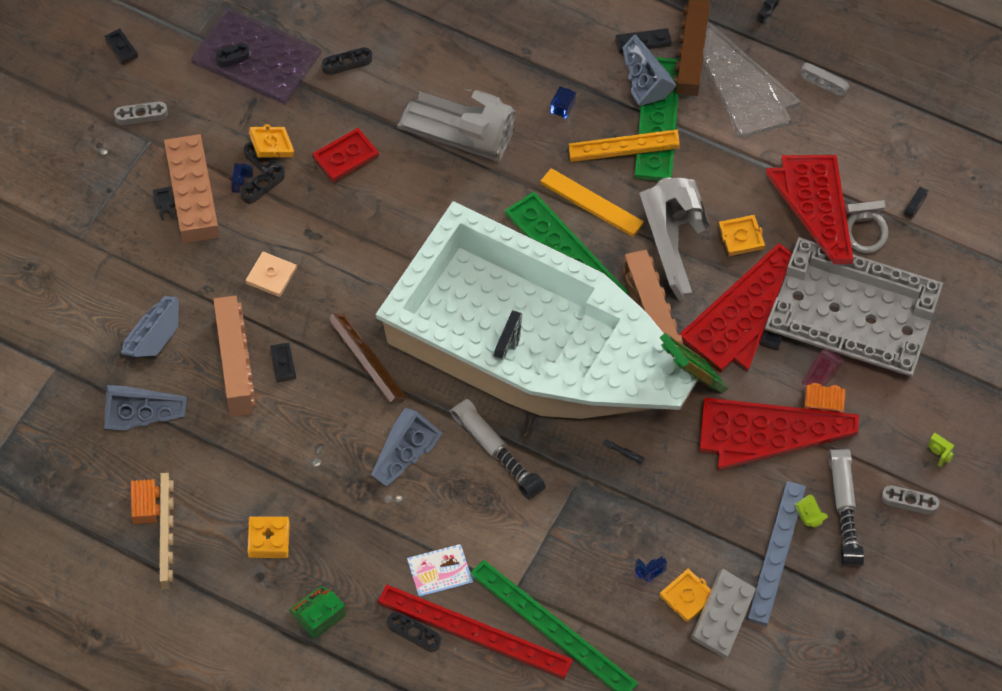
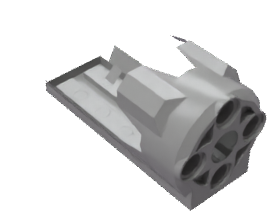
[397,89,516,162]
[639,177,710,302]

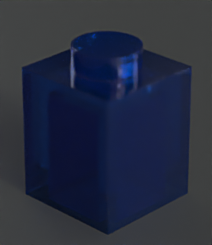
[550,86,576,119]

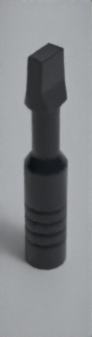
[603,439,645,465]

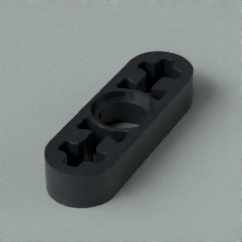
[322,47,372,75]
[388,612,441,652]

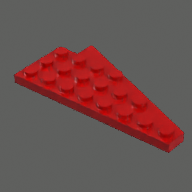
[766,155,853,264]
[679,243,793,373]
[699,397,859,470]

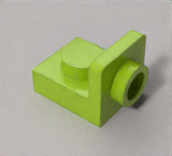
[928,433,955,467]
[794,495,828,527]

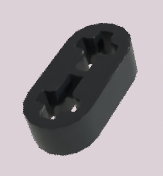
[216,43,250,67]
[904,186,929,218]

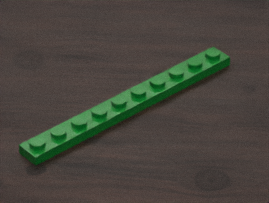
[470,559,638,691]

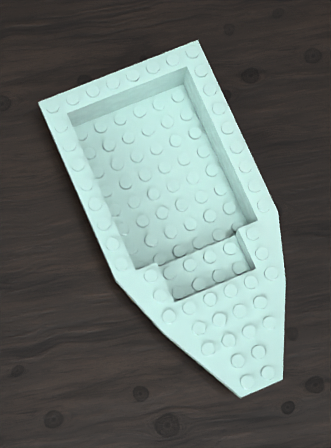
[376,201,698,419]

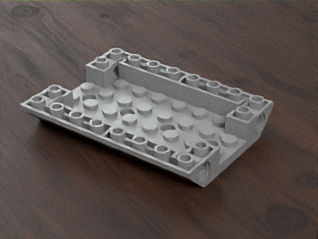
[765,237,943,377]

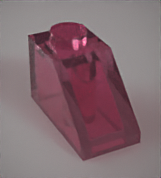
[802,349,844,387]

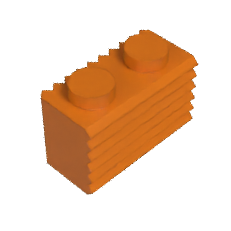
[804,383,845,413]
[131,479,160,524]

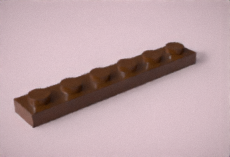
[328,313,407,403]

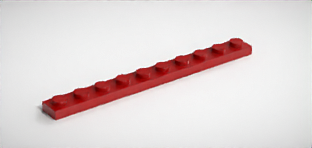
[378,584,573,680]

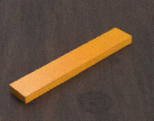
[569,130,680,162]
[541,168,644,238]

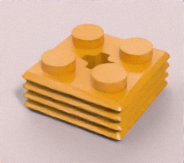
[248,517,289,558]

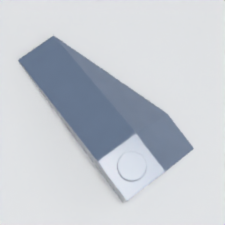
[623,34,676,106]
[371,408,442,486]

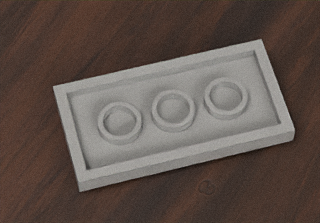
[691,569,756,658]

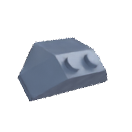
[121,296,179,357]

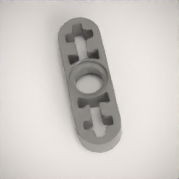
[799,63,849,96]
[114,102,168,125]
[881,485,939,515]

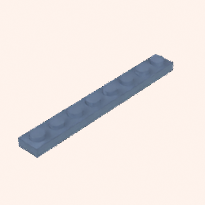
[748,481,806,627]

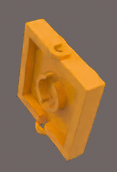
[249,124,294,158]
[718,215,765,256]
[659,568,711,623]

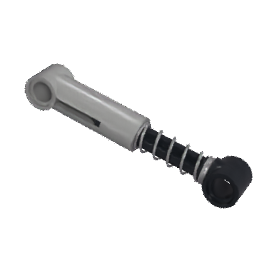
[450,399,546,500]
[829,449,864,567]

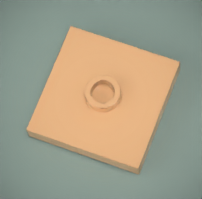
[246,252,297,297]

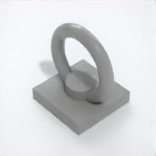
[845,200,888,254]

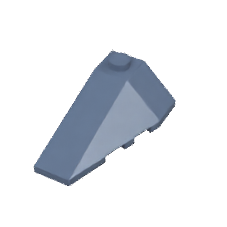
[104,385,187,430]

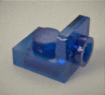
[232,163,253,193]
[635,556,667,583]

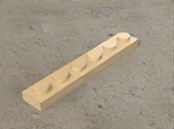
[160,473,174,590]

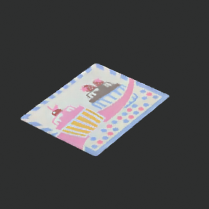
[407,544,473,596]

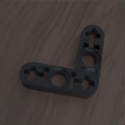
[241,142,285,204]
[493,310,522,360]

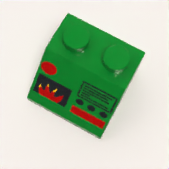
[289,586,346,639]

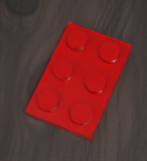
[312,128,379,183]

